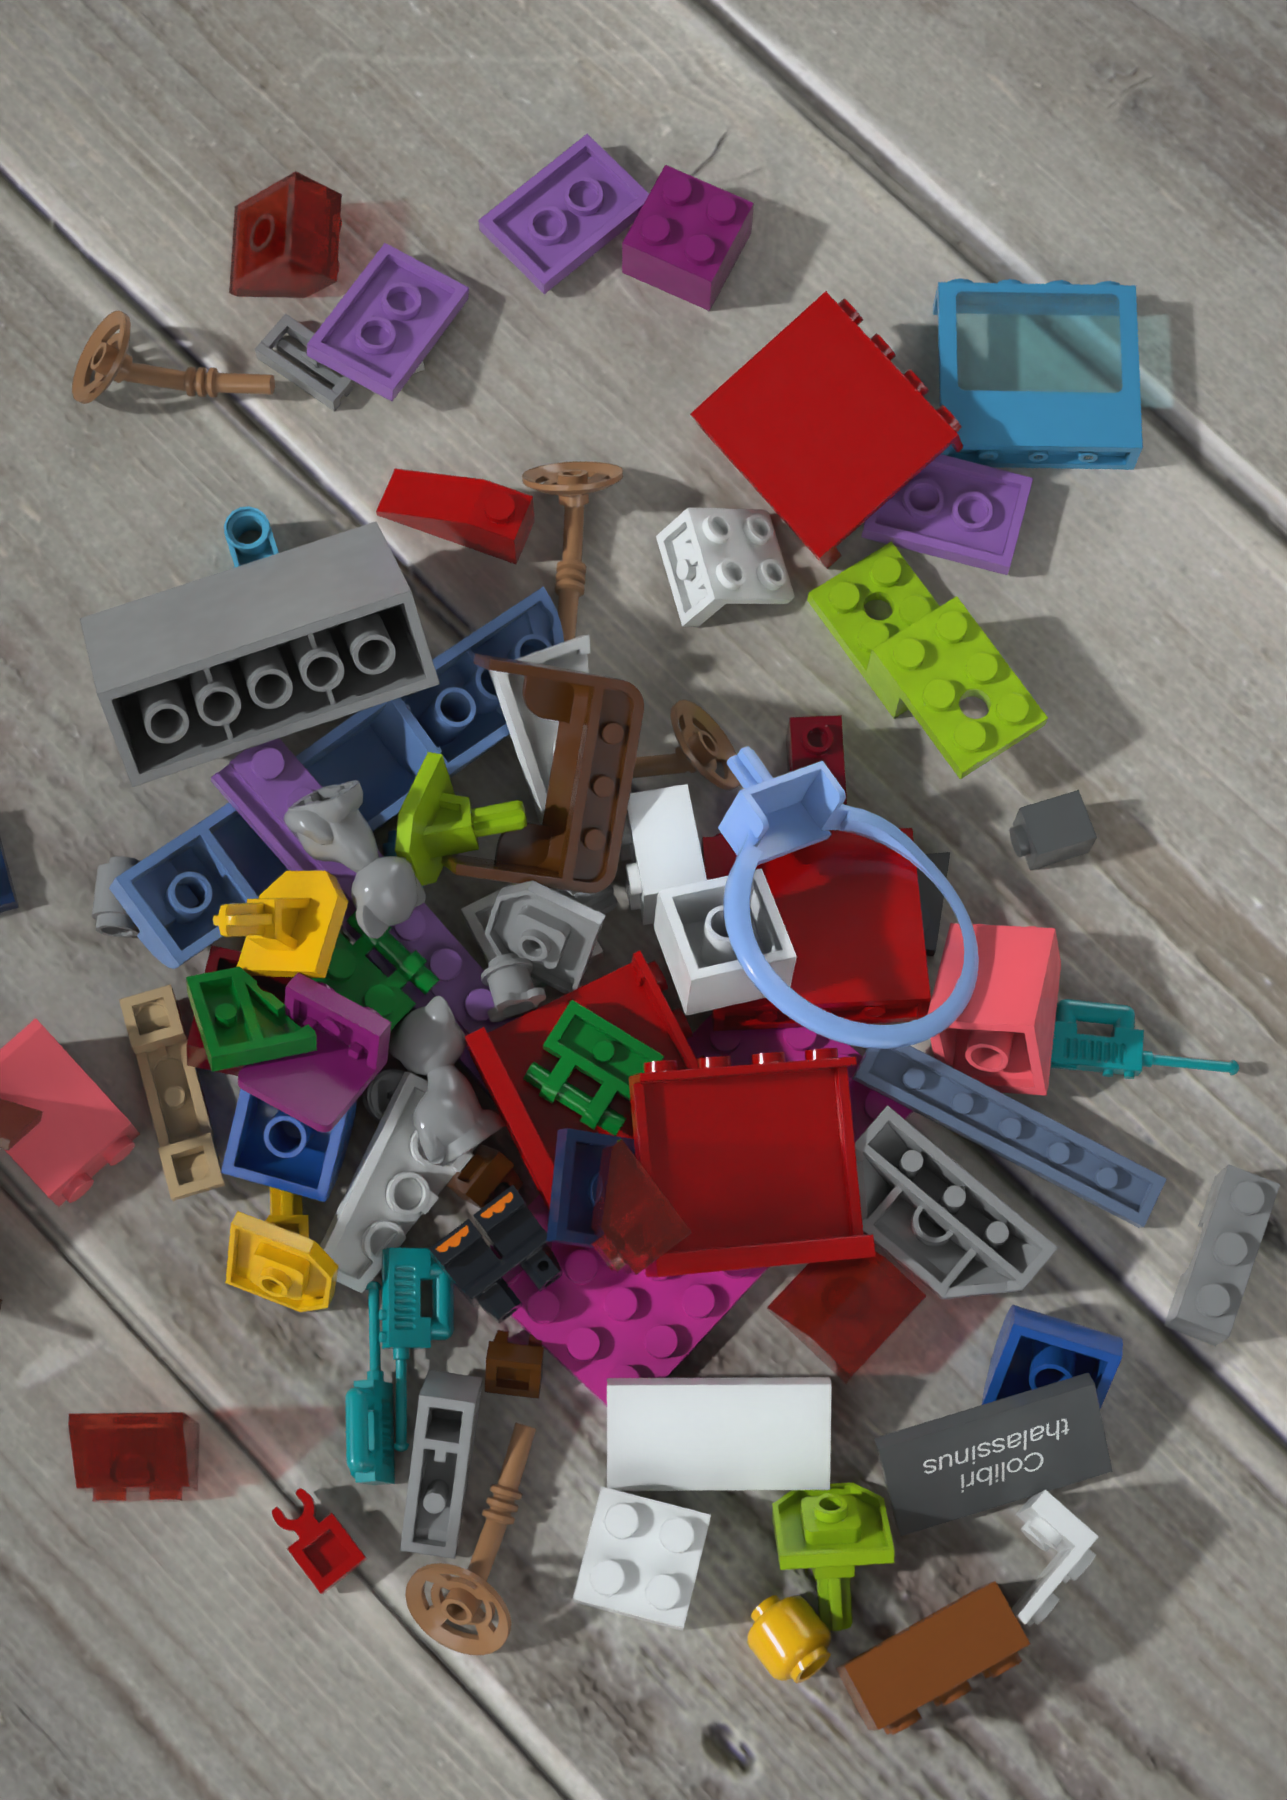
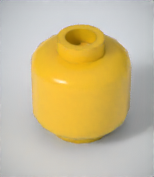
[747,1595,831,1684]

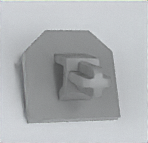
[484,880,617,994]

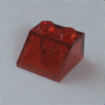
[229,171,342,298]
[591,1139,692,1275]
[766,1251,926,1384]
[68,1412,200,1503]

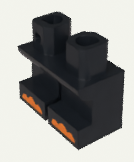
[429,1185,563,1324]

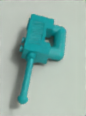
[1050,999,1239,1079]
[379,1247,454,1452]
[345,1281,395,1485]

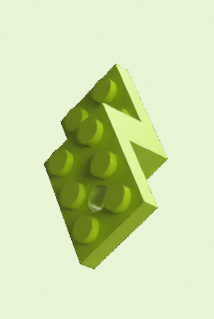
[807,541,1048,780]

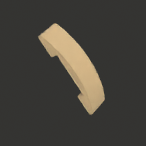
[119,984,226,1201]

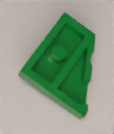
[186,967,317,1072]

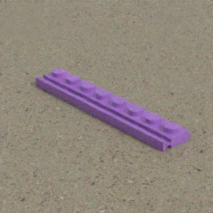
[211,738,519,1101]

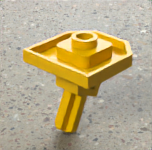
[213,871,348,978]
[225,1187,338,1312]

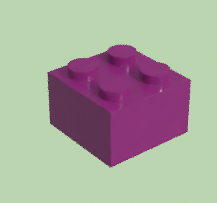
[622,165,754,311]

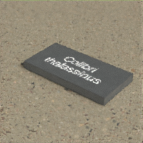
[874,1373,1112,1536]

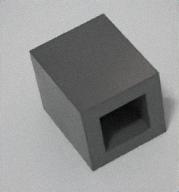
[1009,790,1097,871]

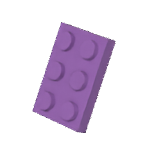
[479,134,649,294]
[307,243,469,402]
[861,454,1033,575]

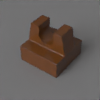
[446,1144,524,1209]
[485,1330,544,1399]

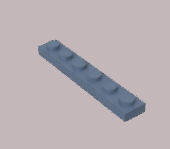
[852,1046,1167,1228]

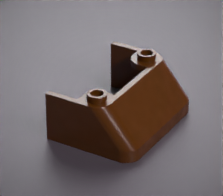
[441,653,644,893]

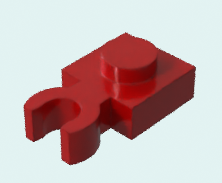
[272,1488,367,1595]

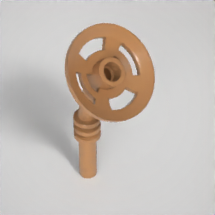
[72,310,275,404]
[522,461,623,642]
[633,700,740,791]
[405,1422,536,1655]

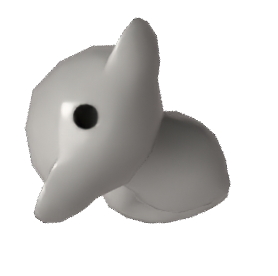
[283,780,426,939]
[388,996,506,1166]

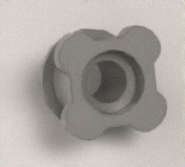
[481,953,546,1022]

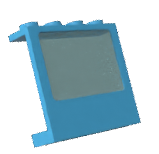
[933,279,1143,470]

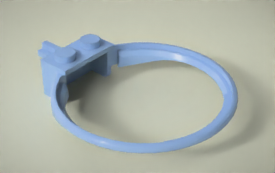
[718,746,979,1049]

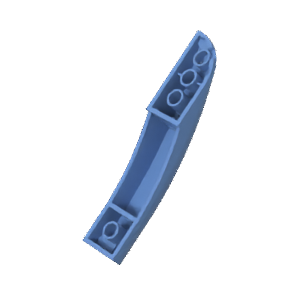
[109,586,564,969]

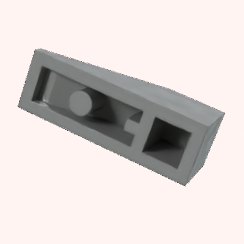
[400,1370,483,1559]

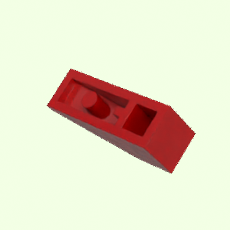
[376,469,535,565]

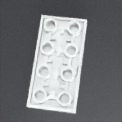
[607,1377,832,1491]

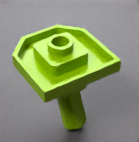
[395,752,527,886]
[772,1482,894,1631]

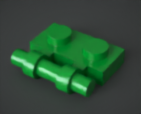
[310,911,440,1032]
[523,1000,664,1136]

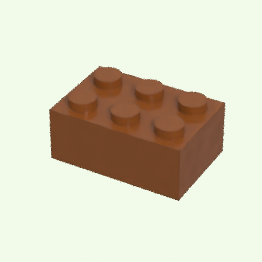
[835,1581,1030,1735]

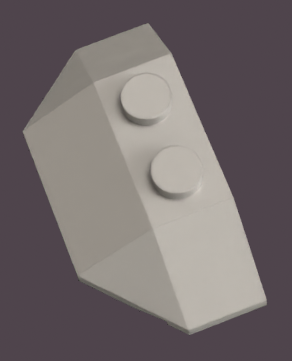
[855,1105,1058,1300]

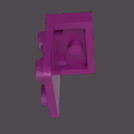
[238,972,391,1132]

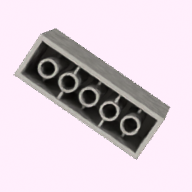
[80,521,440,787]

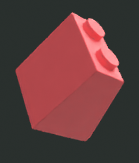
[927,923,1061,1096]
[0,1018,140,1207]

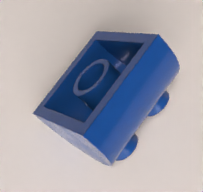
[221,1089,357,1202]
[982,1305,1123,1409]

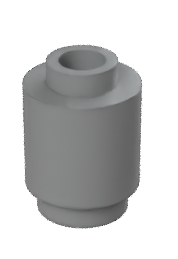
[92,856,140,937]

